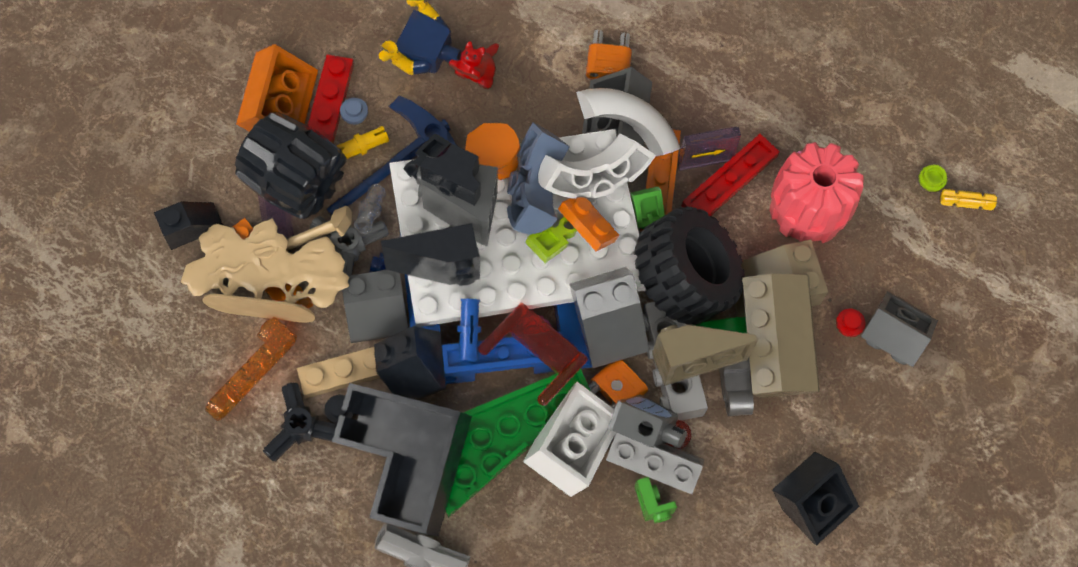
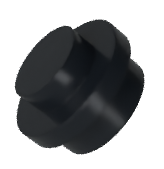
[324,395,354,424]

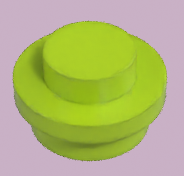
[919,165,947,192]

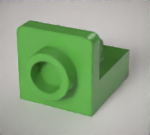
[631,187,665,229]
[634,477,677,523]

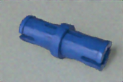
[457,298,481,360]

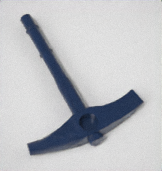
[326,95,457,217]

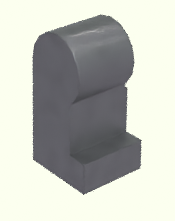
[719,359,754,416]

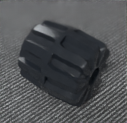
[234,112,346,219]

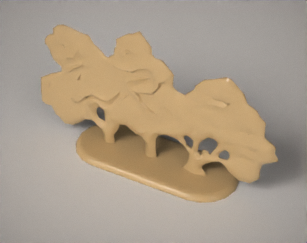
[181,218,349,323]

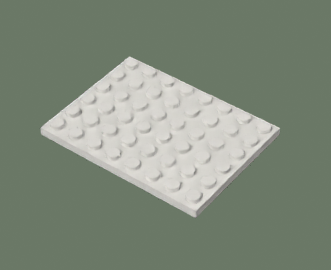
[389,129,646,327]

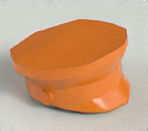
[465,123,520,180]

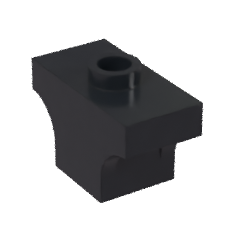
[420,144,481,206]

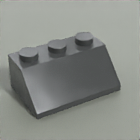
[582,67,653,146]

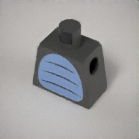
[608,394,687,448]

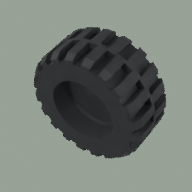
[635,207,745,325]

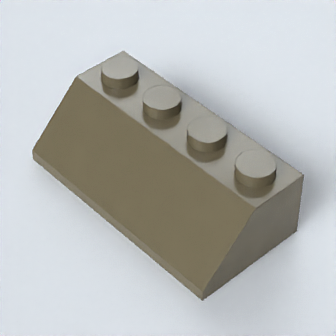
[742,273,820,398]

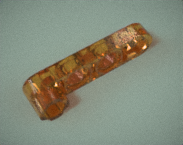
[205,317,297,421]

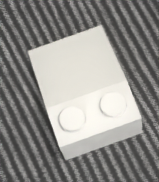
[523,382,616,497]

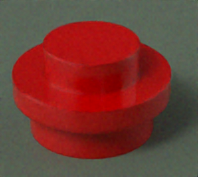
[836,308,866,337]

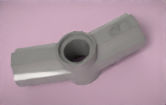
[374,523,470,567]

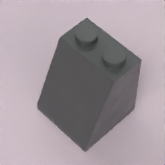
[417,156,498,246]

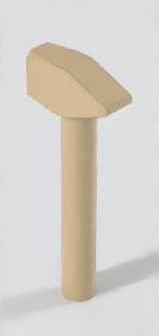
[286,206,352,251]

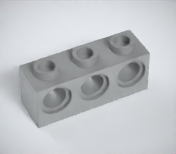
[606,432,704,494]

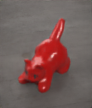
[449,41,499,89]

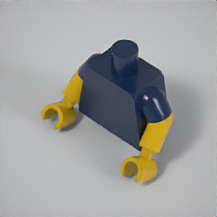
[379,0,462,75]

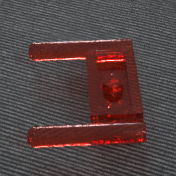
[478,302,588,406]

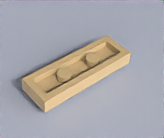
[297,347,380,399]

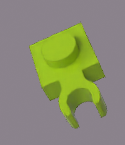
[525,217,577,264]

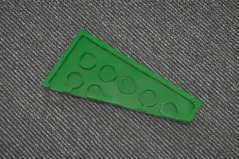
[446,364,591,518]

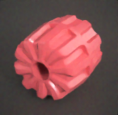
[769,142,864,243]

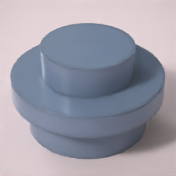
[340,98,368,125]

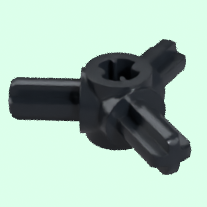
[263,383,337,462]

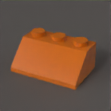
[236,44,318,132]

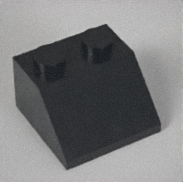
[374,326,446,400]
[772,452,859,545]

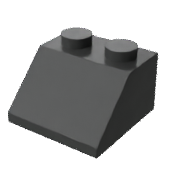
[342,270,408,343]
[861,291,938,367]

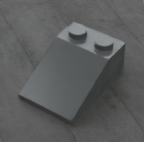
[569,267,649,368]

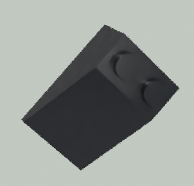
[381,223,480,286]

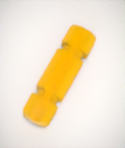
[940,189,997,210]

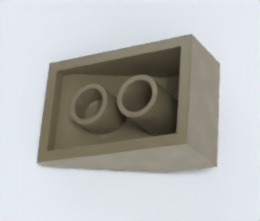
[734,239,828,317]
[652,325,758,386]

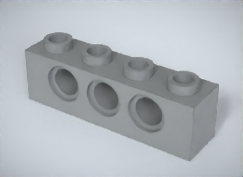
[642,302,708,421]

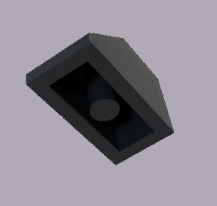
[154,201,223,250]

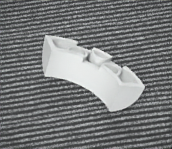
[576,88,681,156]
[538,134,656,199]

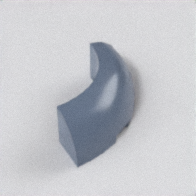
[507,122,570,234]

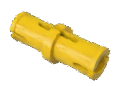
[336,126,389,160]

